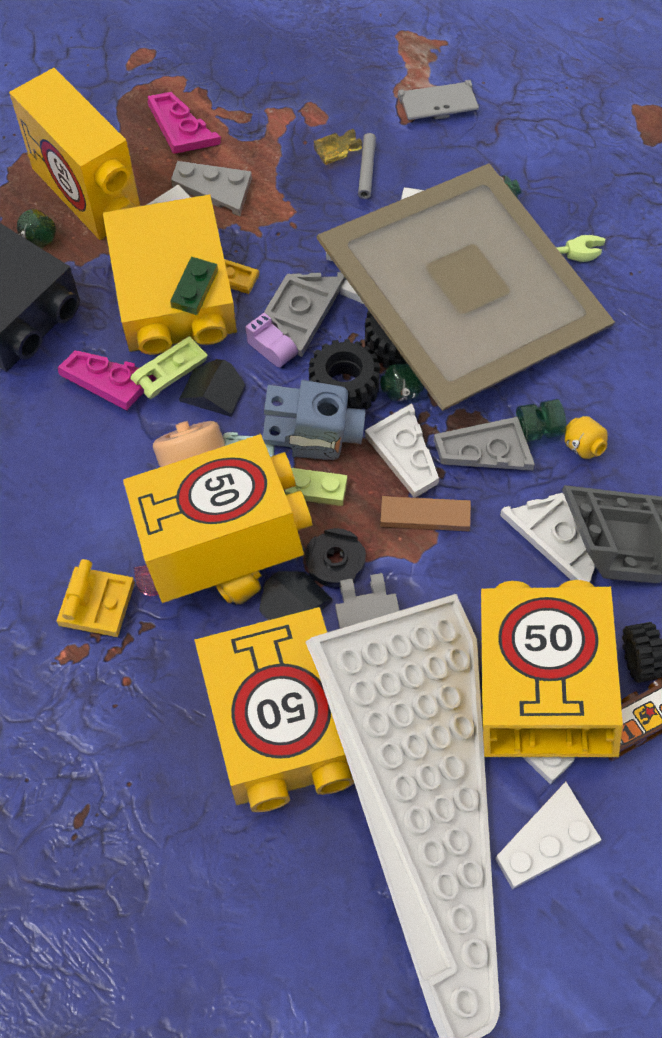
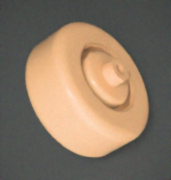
[153,421,225,467]

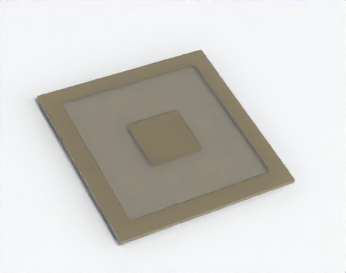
[317,163,615,411]

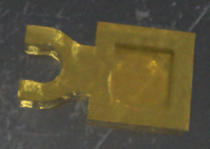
[314,129,362,165]

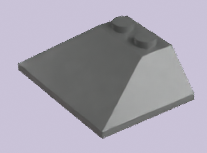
[562,485,662,583]

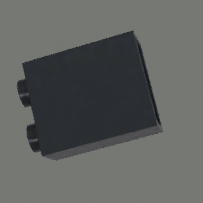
[0,223,80,372]

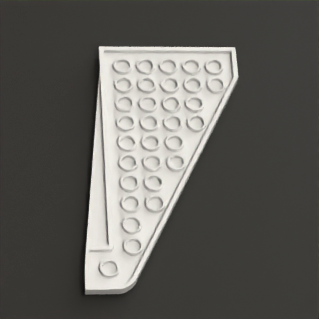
[306,594,500,1038]

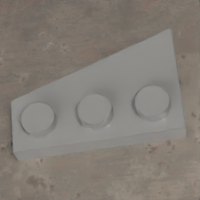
[434,417,535,471]

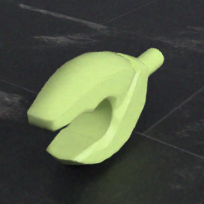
[556,235,605,262]

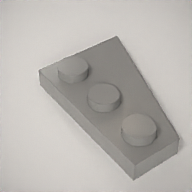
[171,161,252,217]

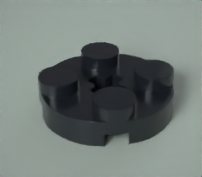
[305,528,366,588]

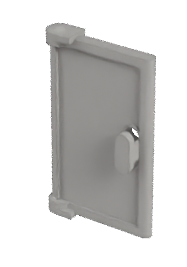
[398,80,479,120]

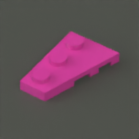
[148,92,221,154]
[58,350,157,411]

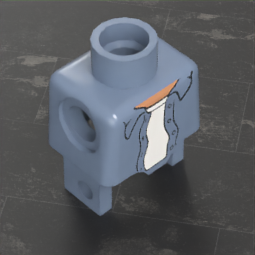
[262,380,365,460]

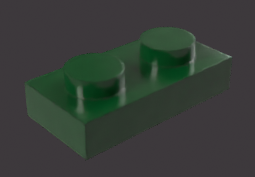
[170,256,218,315]

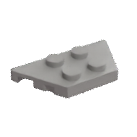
[264,272,346,357]

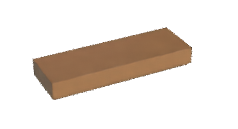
[380,496,471,531]

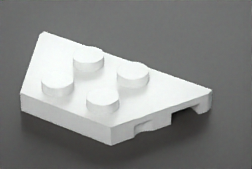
[500,493,595,582]

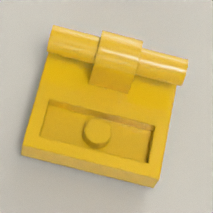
[57,559,135,637]

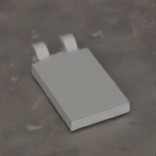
[335,573,400,629]

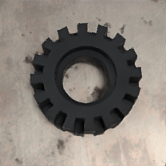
[622,622,662,683]

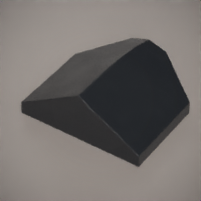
[179,359,246,417]
[259,571,332,620]

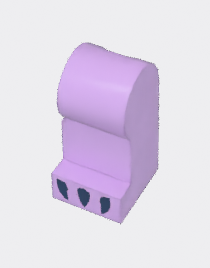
[246,313,298,368]

